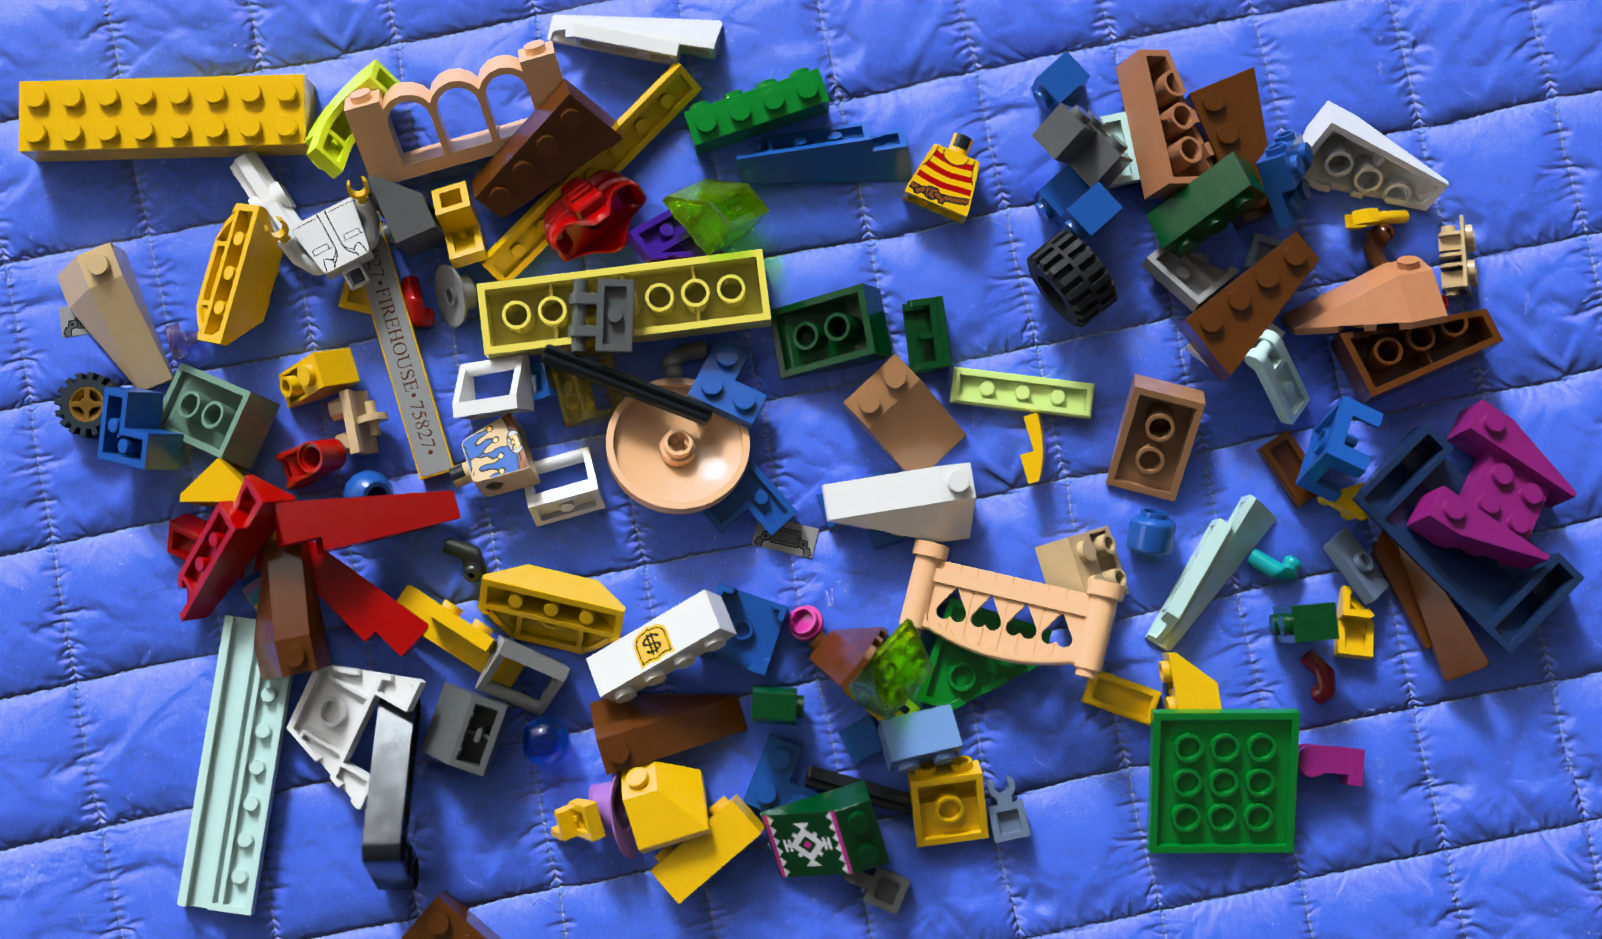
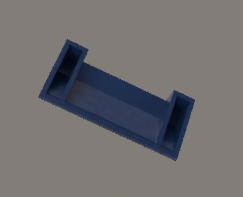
[1352,423,1585,655]

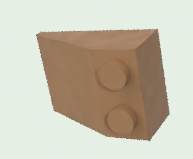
[842,353,967,472]
[1105,373,1206,502]

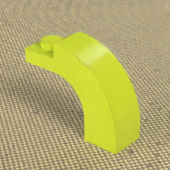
[304,59,401,179]

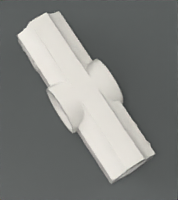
[229,151,303,234]

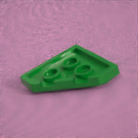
[916,597,1052,710]

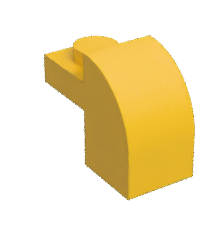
[431,181,488,269]

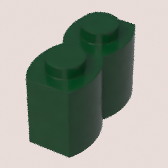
[751,685,804,725]

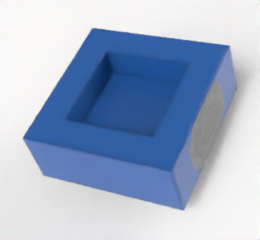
[530,362,558,405]

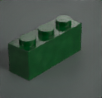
[1146,151,1267,258]

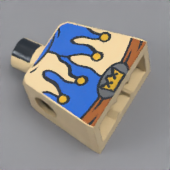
[449,412,541,497]

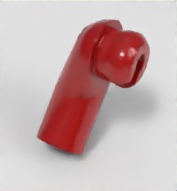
[401,276,435,328]

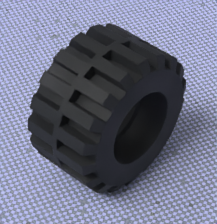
[1027,230,1118,328]

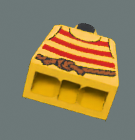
[902,133,980,224]

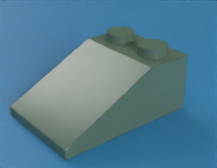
[160,362,280,470]

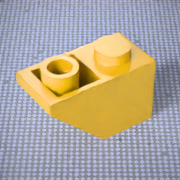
[278,347,360,408]
[1158,652,1222,709]

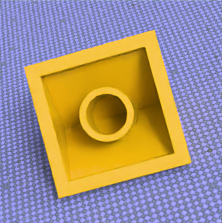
[180,458,250,506]

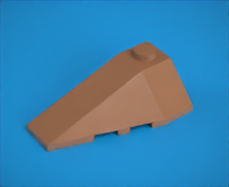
[1282,255,1448,335]

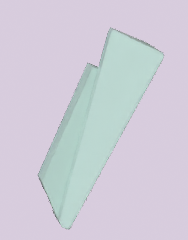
[1145,495,1276,651]

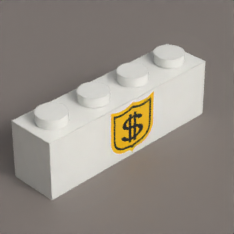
[586,589,737,703]

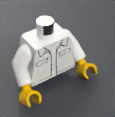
[264,176,380,290]

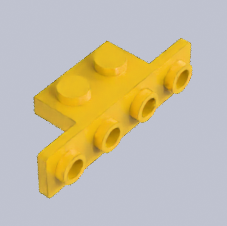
[397,585,525,688]

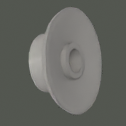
[434,264,477,327]

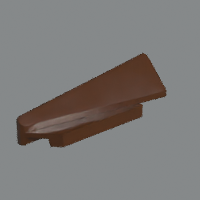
[1371,529,1490,681]

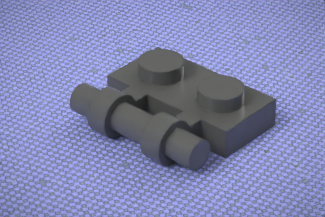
[568,279,635,354]

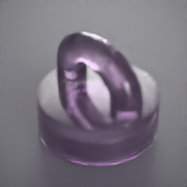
[164,323,200,360]

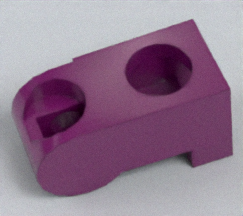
[1297,743,1365,786]

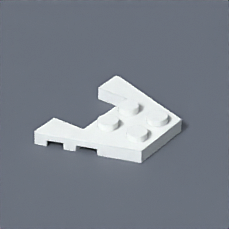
[286,664,426,810]

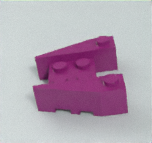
[1406,399,1577,570]

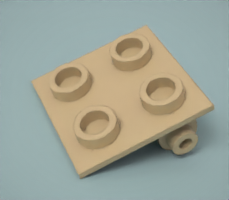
[1438,215,1478,297]

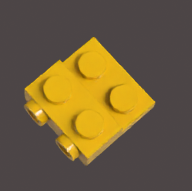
[907,756,989,848]

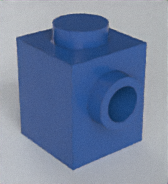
[1031,50,1090,111]

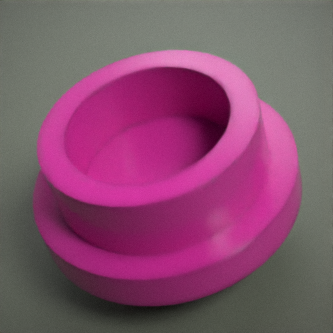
[788,605,824,641]

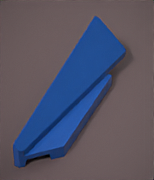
[736,121,911,184]

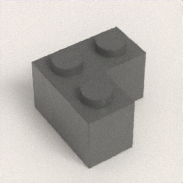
[1032,103,1133,189]

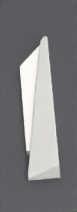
[547,15,722,65]

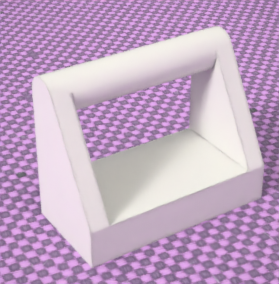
[452,354,534,420]
[524,446,606,527]

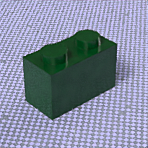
[1269,602,1340,643]

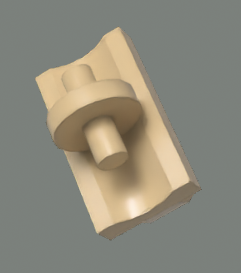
[328,389,389,455]

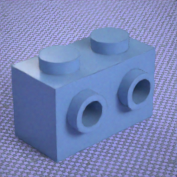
[877,704,963,773]

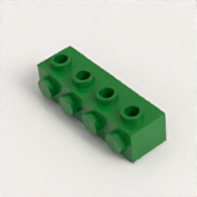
[684,67,830,156]

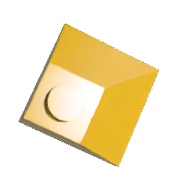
[620,760,711,854]

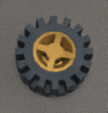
[54,372,120,439]

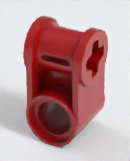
[276,438,347,491]

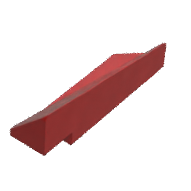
[178,475,298,621]
[274,490,461,555]

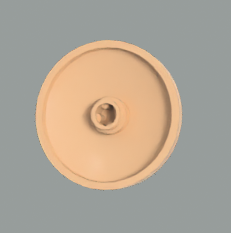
[606,377,750,514]

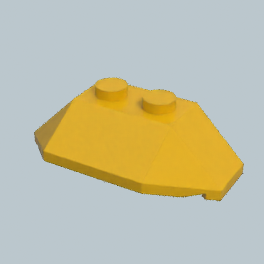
[196,203,283,346]
[478,564,626,654]

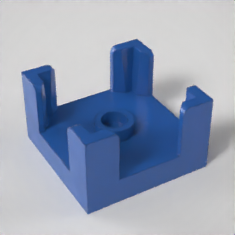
[1295,395,1384,503]
[702,583,788,676]

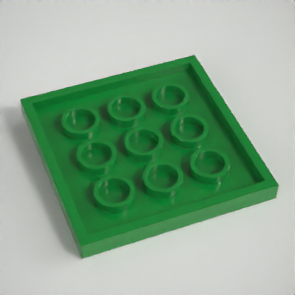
[1146,709,1300,853]

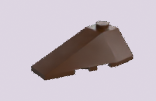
[254,530,333,680]
[808,627,889,690]
[590,693,748,775]

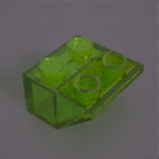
[662,178,770,256]
[849,618,934,720]

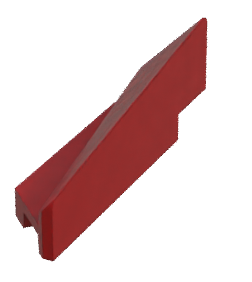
[306,541,429,656]

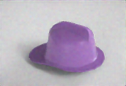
[588,771,637,859]

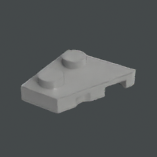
[1142,246,1240,312]

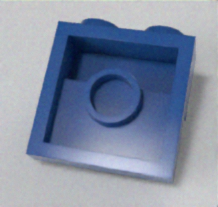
[1256,129,1313,229]

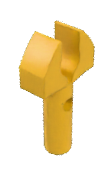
[1344,208,1410,230]

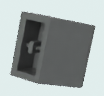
[367,176,446,258]
[421,682,513,777]

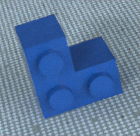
[1033,164,1123,244]
[97,387,184,470]

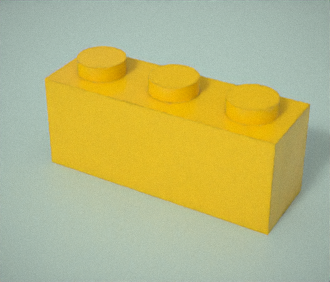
[650,794,764,904]

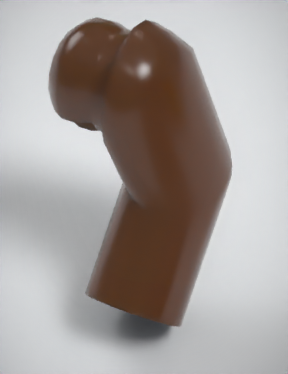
[1362,223,1394,269]

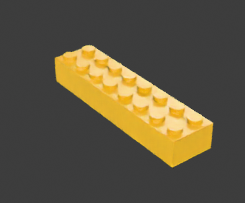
[19,74,315,162]

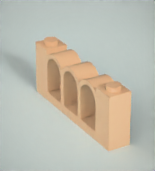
[344,40,564,183]

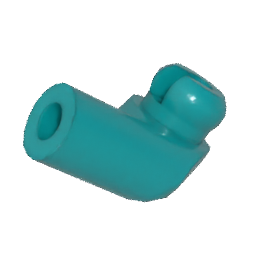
[1247,548,1302,581]

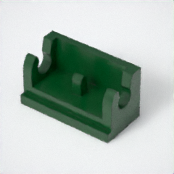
[902,296,952,374]

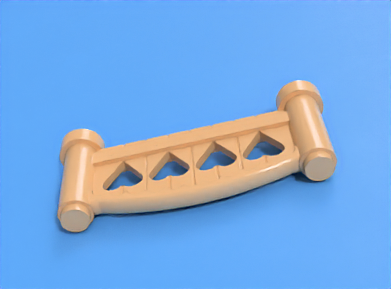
[899,539,1126,680]

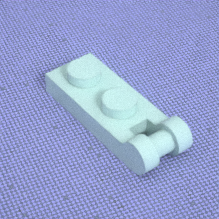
[1244,330,1310,425]

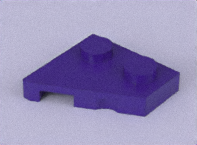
[626,201,724,263]

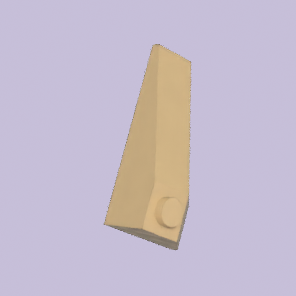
[57,242,174,390]

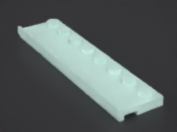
[177,615,293,916]

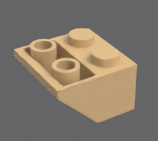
[1034,525,1129,615]

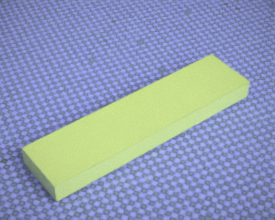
[949,367,1095,420]

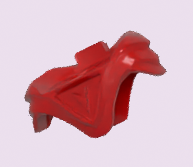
[544,170,647,261]

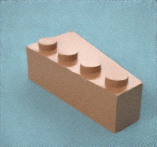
[1116,49,1215,199]

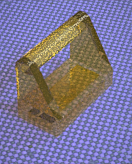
[550,347,624,428]

